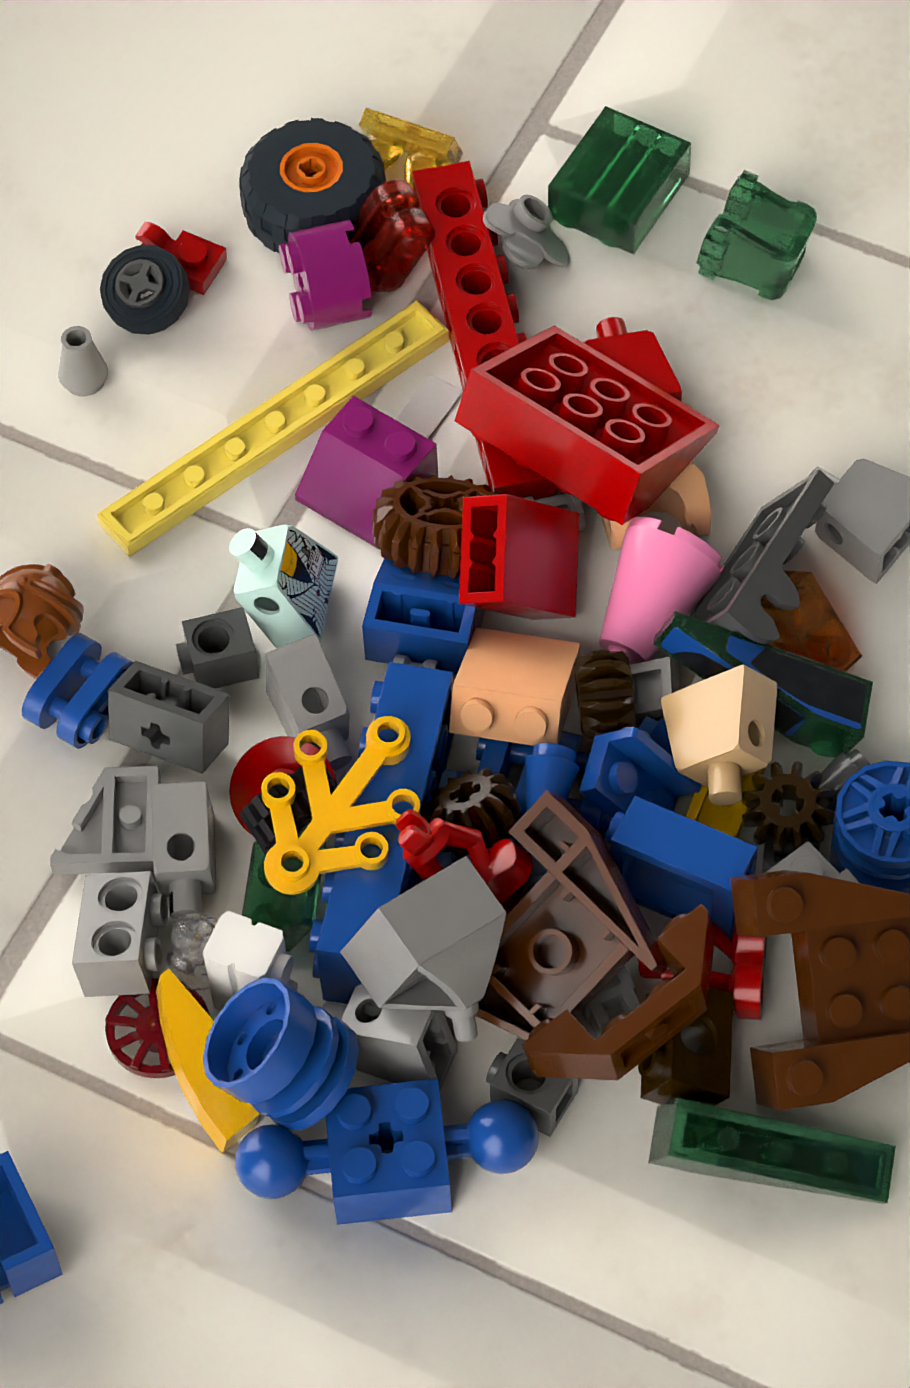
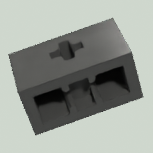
[108,660,230,774]

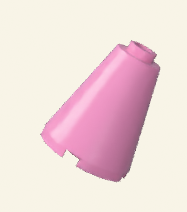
[599,517,725,665]

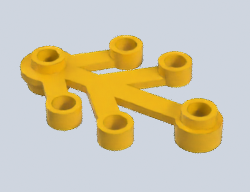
[261,716,420,895]

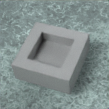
[630,657,680,722]

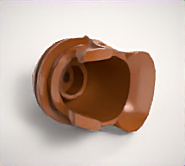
[0,564,84,679]

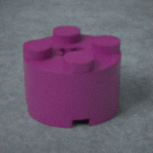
[279,220,372,331]

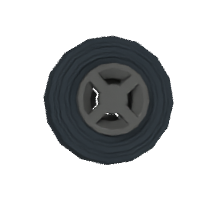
[100,245,190,335]

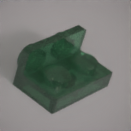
[242,823,326,952]

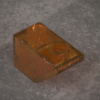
[760,570,862,675]

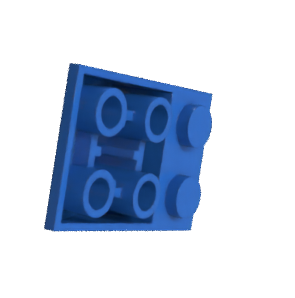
[362,558,485,675]

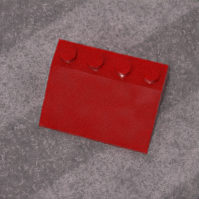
[454,325,720,525]

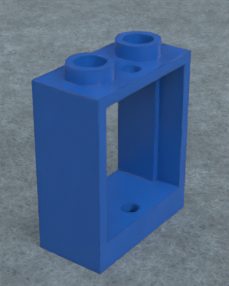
[605,796,758,940]

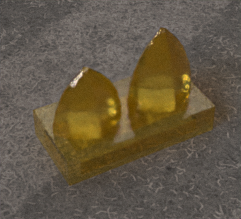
[359,108,463,200]

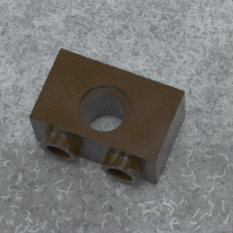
[638,976,734,1116]

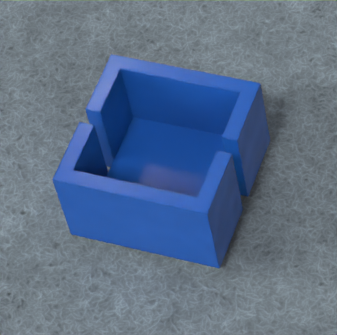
[0,1151,63,1304]

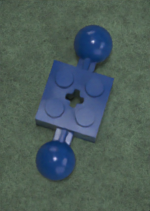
[235,1078,539,1225]

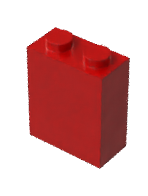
[459,494,579,620]

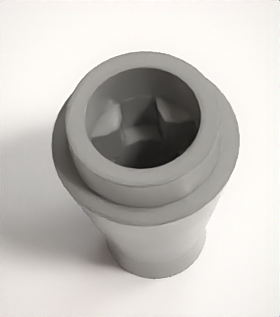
[58,326,108,397]

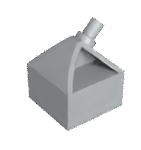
[340,856,506,1042]

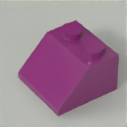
[295,395,438,549]

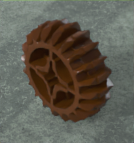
[372,474,500,579]

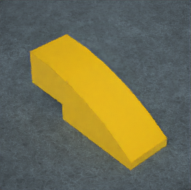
[156,968,261,1153]

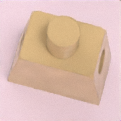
[661,664,777,806]

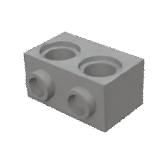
[72,871,168,997]

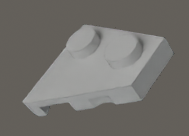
[50,766,161,875]

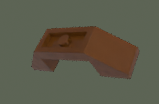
[522,904,715,1080]

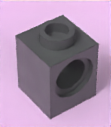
[176,607,260,689]
[486,1038,578,1137]

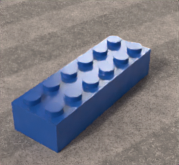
[309,662,454,1004]

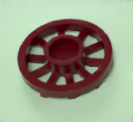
[105,977,210,1078]

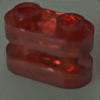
[348,179,435,292]

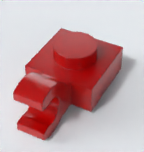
[135,222,227,295]

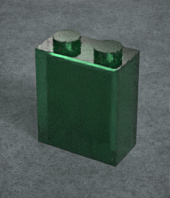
[548,106,691,255]

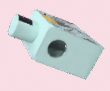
[229,524,338,648]

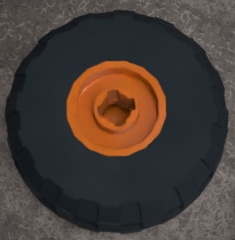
[239,118,387,253]

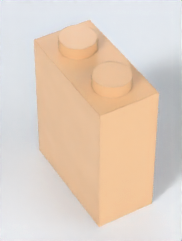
[449,627,581,746]

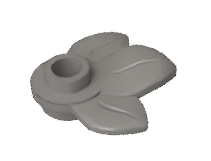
[483,195,568,270]

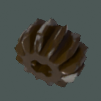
[574,649,636,739]
[742,761,835,855]
[425,768,522,859]

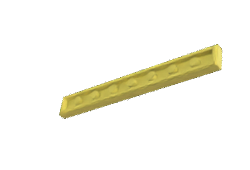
[97,300,449,557]

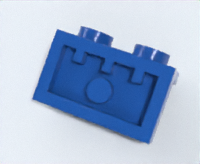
[579,727,702,818]

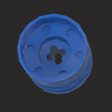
[830,761,910,894]
[203,978,359,1131]

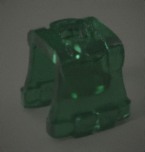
[696,169,817,300]

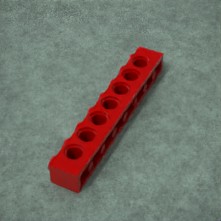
[412,161,556,500]

